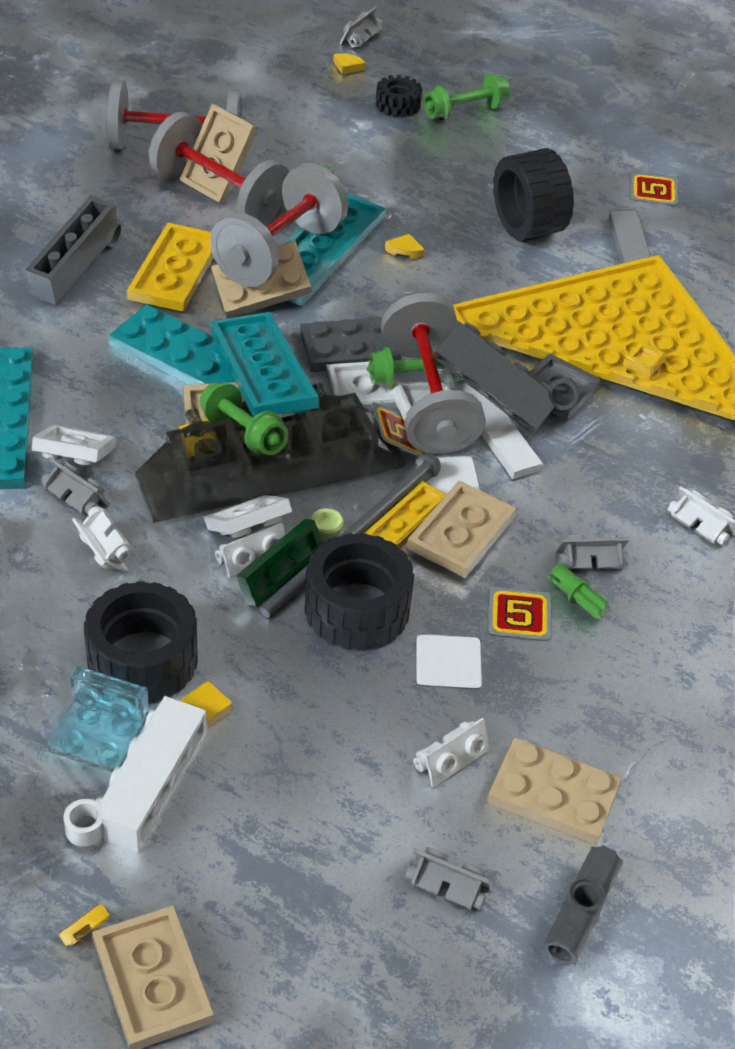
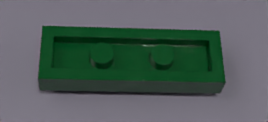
[236,518,323,607]

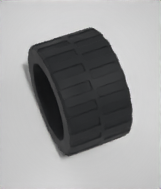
[493,148,574,241]
[304,533,414,650]
[84,581,198,704]

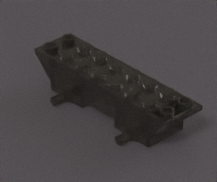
[135,382,406,523]

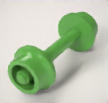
[424,74,510,121]
[366,346,462,388]
[199,382,289,455]

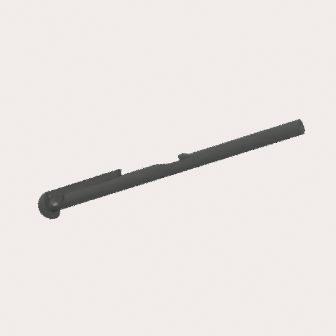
[259,454,441,618]

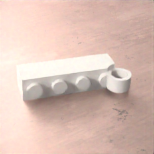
[63,696,207,853]

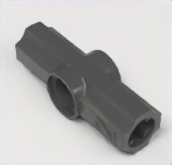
[543,845,624,965]

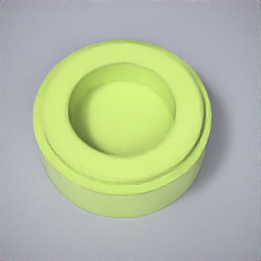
[310,508,344,541]

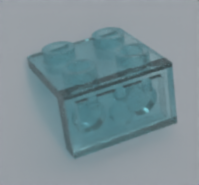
[47,666,149,773]

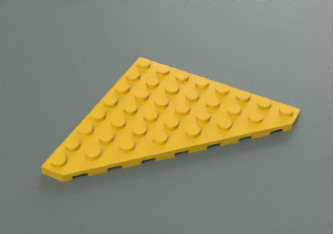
[453,255,735,421]

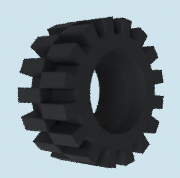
[375,75,423,118]

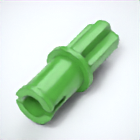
[548,563,610,619]

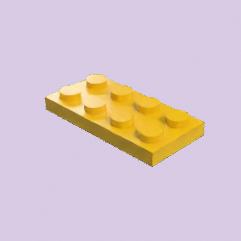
[127,223,214,312]

